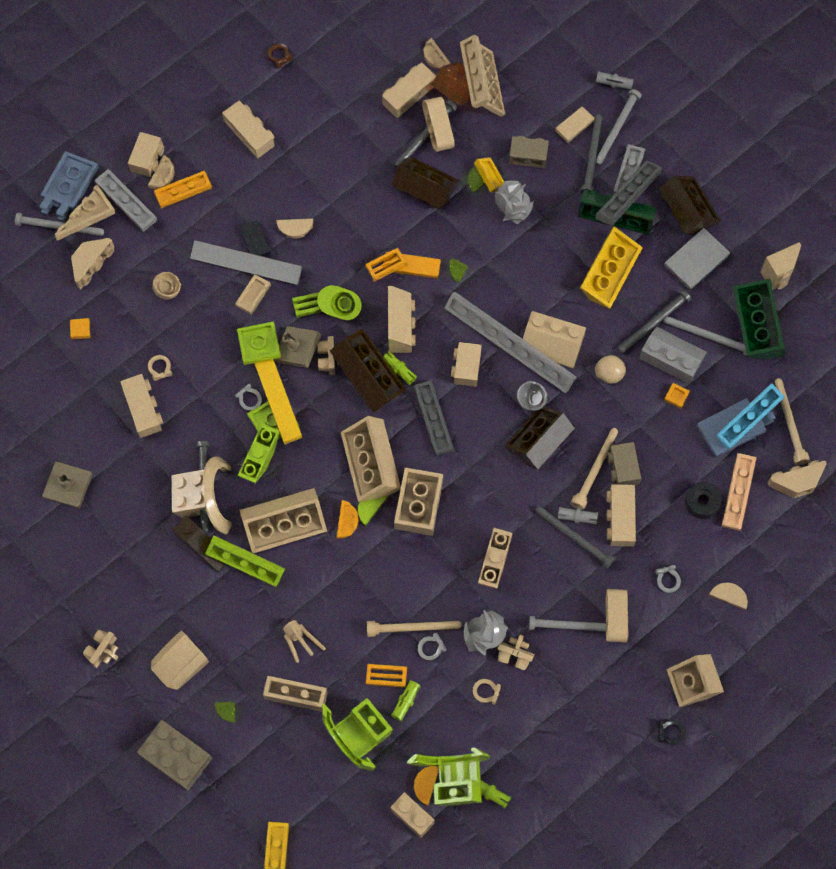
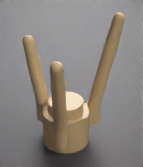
[283,620,326,663]

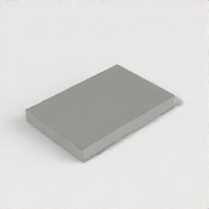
[664,228,730,290]

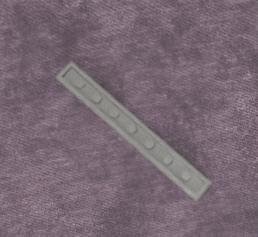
[445,292,576,393]

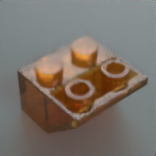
[432,62,471,105]

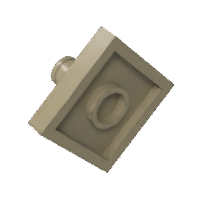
[274,326,321,368]
[42,461,93,509]

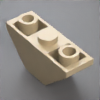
[71,238,115,290]
[768,460,827,498]
[478,528,513,589]

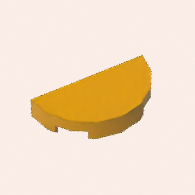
[337,500,359,539]
[414,766,439,806]

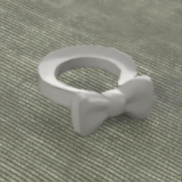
[235,384,262,411]
[655,565,681,593]
[418,633,447,660]

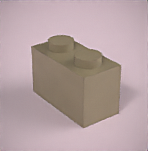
[509,136,549,169]
[607,442,641,485]

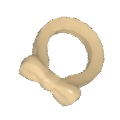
[148,355,172,381]
[473,679,501,705]

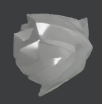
[495,181,534,225]
[464,610,508,656]

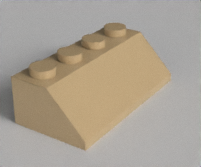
[341,416,401,502]
[240,488,327,553]

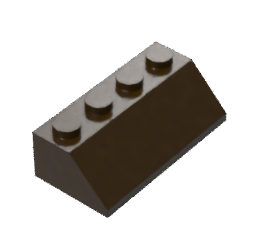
[329,328,407,413]

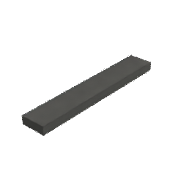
[595,161,662,226]

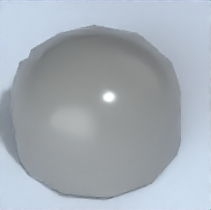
[517,381,548,411]

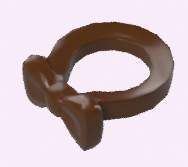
[268,43,293,69]

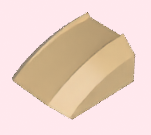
[151,630,209,690]

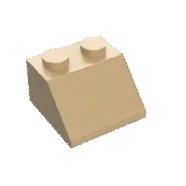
[761,242,801,290]
[667,654,724,707]

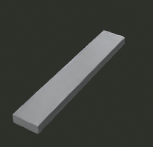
[190,240,302,285]

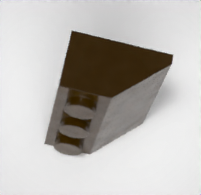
[392,156,459,209]
[659,175,721,234]
[504,406,574,470]

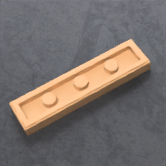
[721,453,757,531]

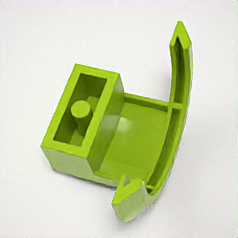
[322,698,393,771]
[407,748,490,806]

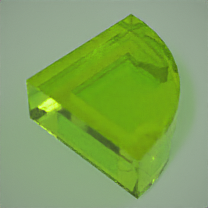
[468,167,485,192]
[450,258,468,283]
[215,702,235,723]

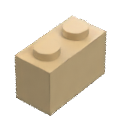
[128,132,164,177]
[451,342,482,387]
[390,792,435,838]

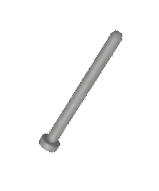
[595,89,642,165]
[15,213,104,236]
[664,316,747,356]
[529,616,606,631]

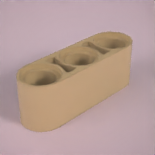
[422,97,455,152]
[606,589,628,643]

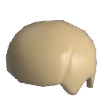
[152,272,181,300]
[595,355,626,384]

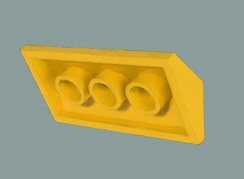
[580,227,643,309]

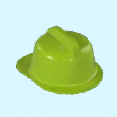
[317,285,362,320]

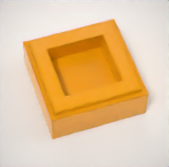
[70,318,91,339]
[664,383,690,409]

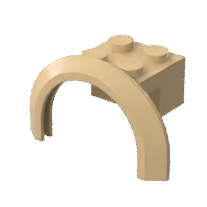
[172,457,232,535]

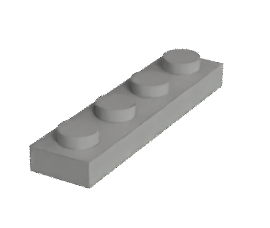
[94,169,157,232]

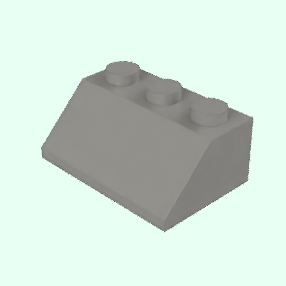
[639,327,707,384]

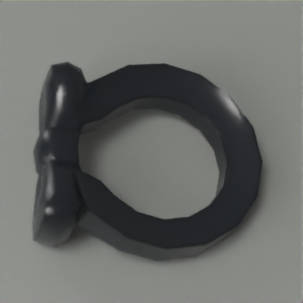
[657,720,685,745]

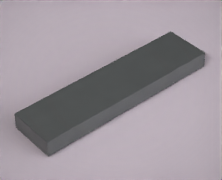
[413,380,454,456]

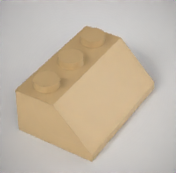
[388,286,415,353]
[523,311,586,369]

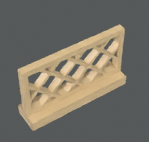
[460,35,505,117]

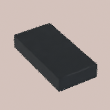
[240,220,271,256]

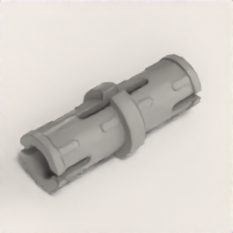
[596,71,634,90]
[558,507,598,525]

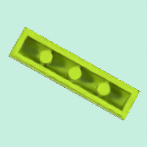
[205,536,285,587]

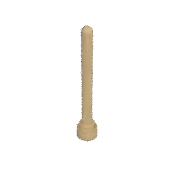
[775,378,810,465]
[570,428,618,510]
[367,621,462,637]

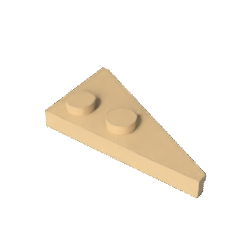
[55,185,115,241]

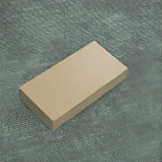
[555,107,595,143]
[235,274,271,315]

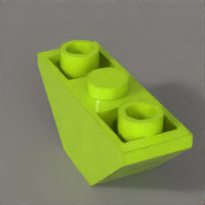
[238,424,280,484]

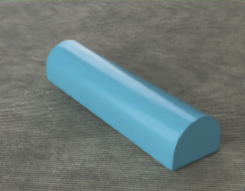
[715,383,785,450]

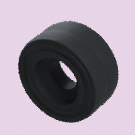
[685,482,721,519]

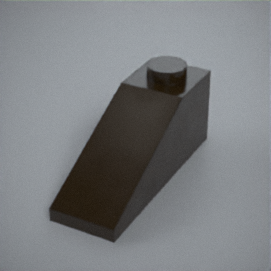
[173,516,226,572]

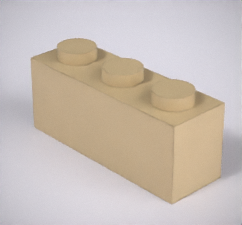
[382,62,436,118]
[222,100,274,159]
[120,374,163,438]
[606,485,636,547]
[263,676,328,712]

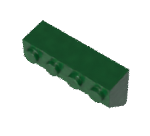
[578,190,656,235]
[733,279,785,360]

